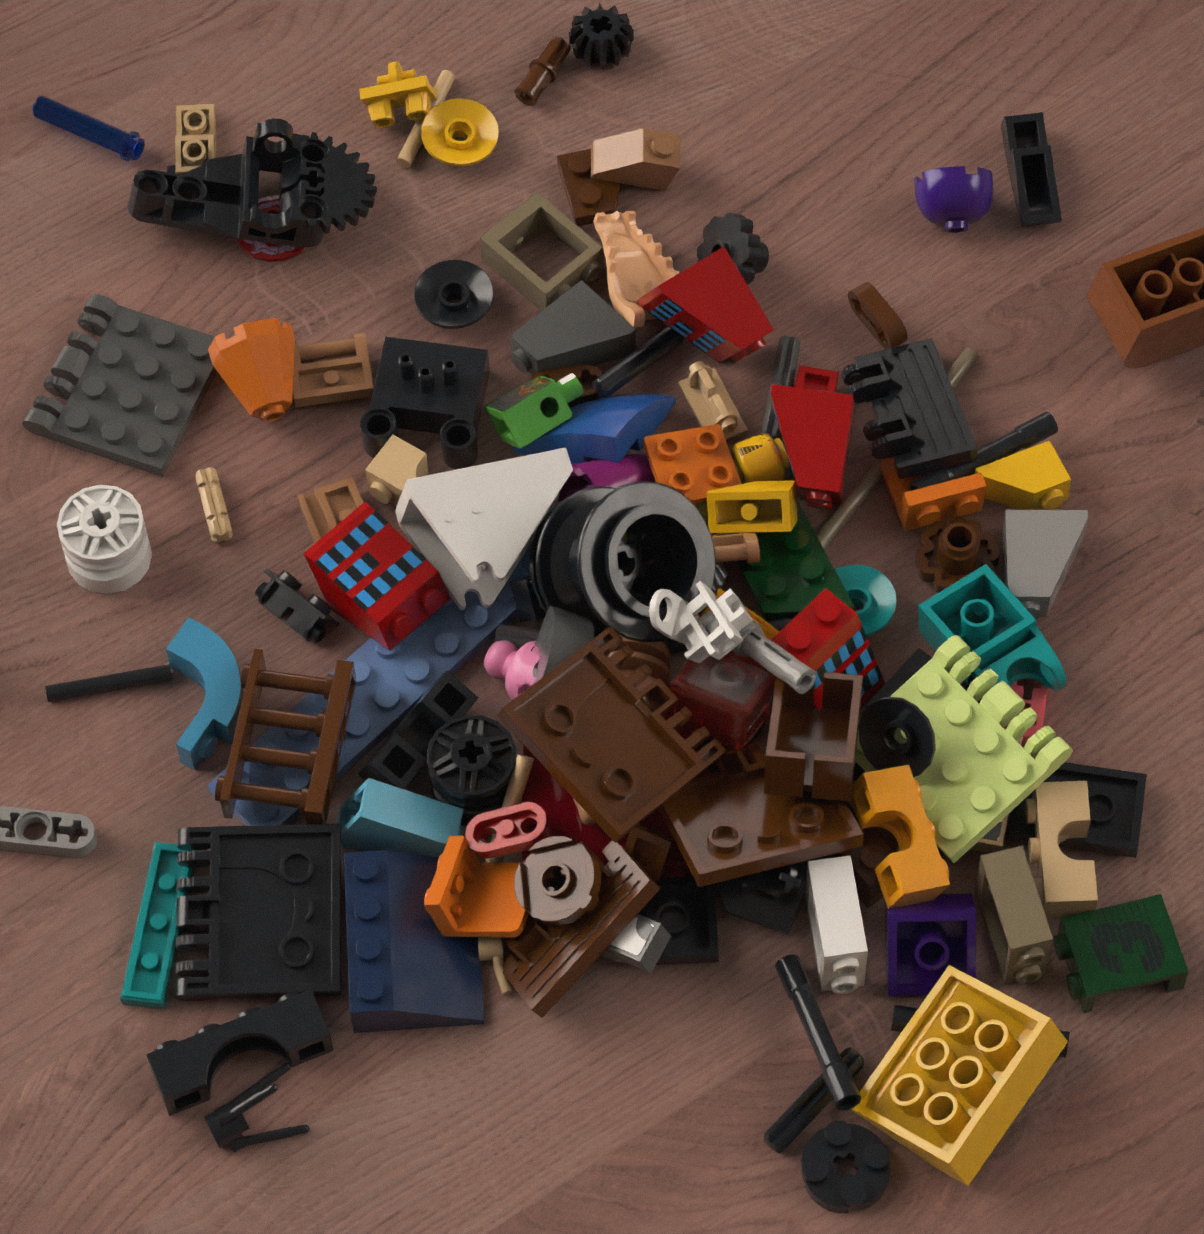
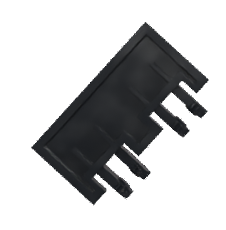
[841,338,978,479]

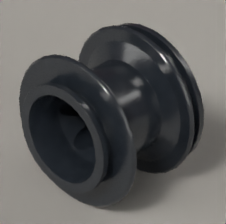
[530,481,716,642]

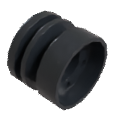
[427,715,517,826]

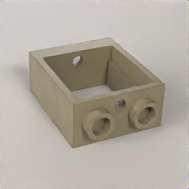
[480,192,603,311]
[975,846,1054,984]

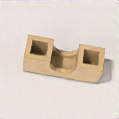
[365,435,429,507]
[1025,781,1098,919]

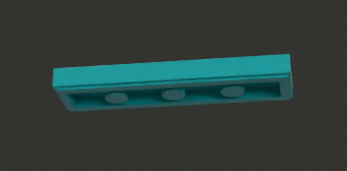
[120,842,195,1010]

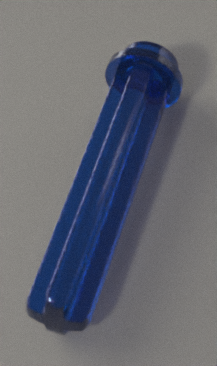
[32,96,145,161]

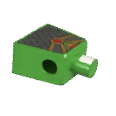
[483,373,584,449]

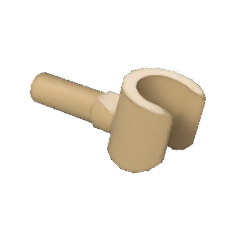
[478,937,512,995]

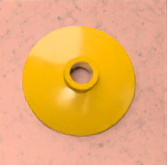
[421,98,499,167]

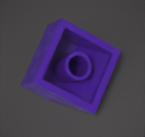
[885,894,976,996]

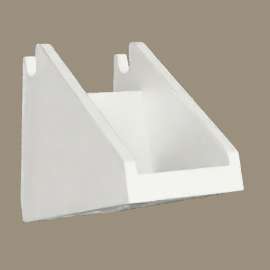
[395,447,573,610]

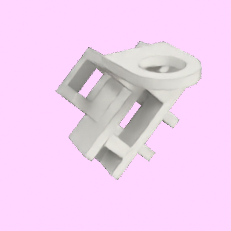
[649,581,753,664]

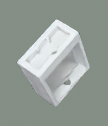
[805,855,868,994]

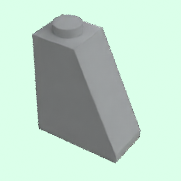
[1002,510,1088,619]

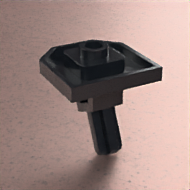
[714,858,816,935]

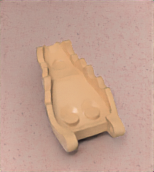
[593,211,680,328]

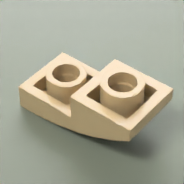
[175,104,216,174]

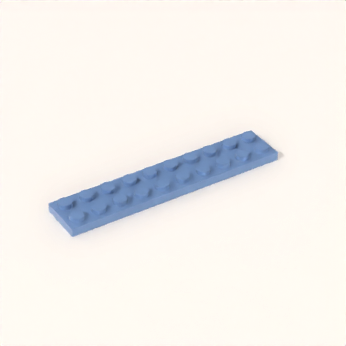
[208,543,532,826]

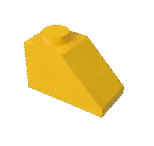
[975,441,1071,510]
[707,480,798,533]

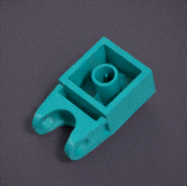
[918,564,1067,716]

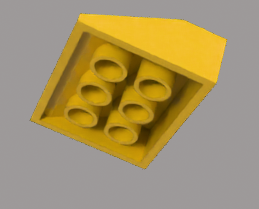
[851,965,1068,1186]

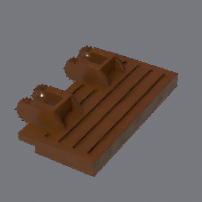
[502,840,661,1018]

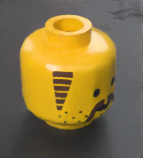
[732,433,790,484]

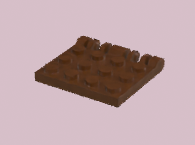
[498,626,728,843]
[659,743,864,887]

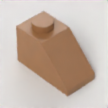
[591,128,680,191]

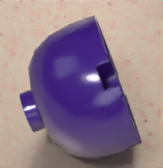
[914,166,993,233]

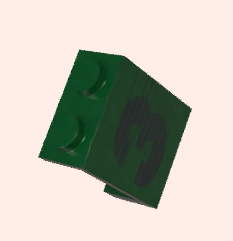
[1053,894,1189,1013]

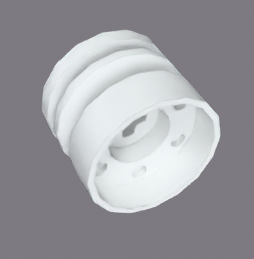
[57,485,152,594]

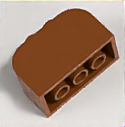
[1087,227,1204,369]

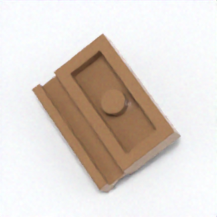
[297,476,363,544]

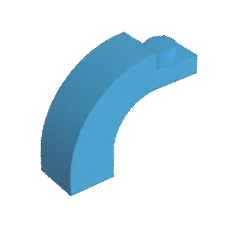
[166,617,244,770]

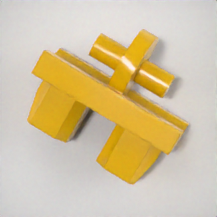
[359,61,438,128]

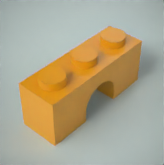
[851,765,950,909]

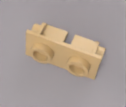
[678,361,748,440]

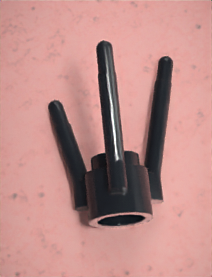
[204,1062,310,1152]

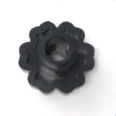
[697,213,769,285]

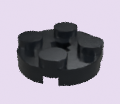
[801,1121,890,1213]

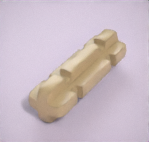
[195,467,233,543]

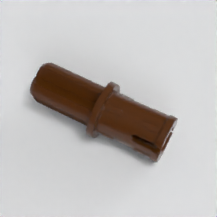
[514,37,571,106]

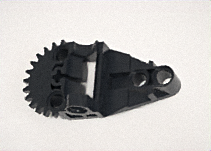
[128,118,377,248]

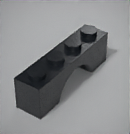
[146,989,334,1116]

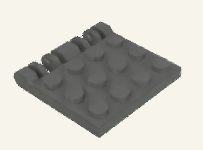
[22,294,217,477]

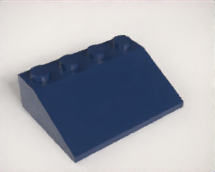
[344,850,484,1033]

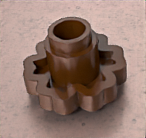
[915,517,1000,593]

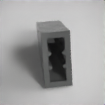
[510,280,636,376]

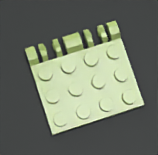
[855,635,1073,864]

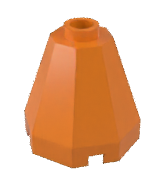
[208,318,295,422]

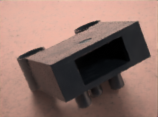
[360,336,490,469]

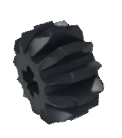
[569,3,634,70]

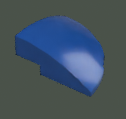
[513,394,676,464]

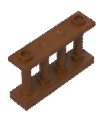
[215,649,357,824]

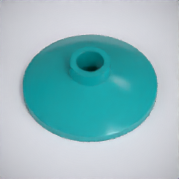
[835,565,897,636]

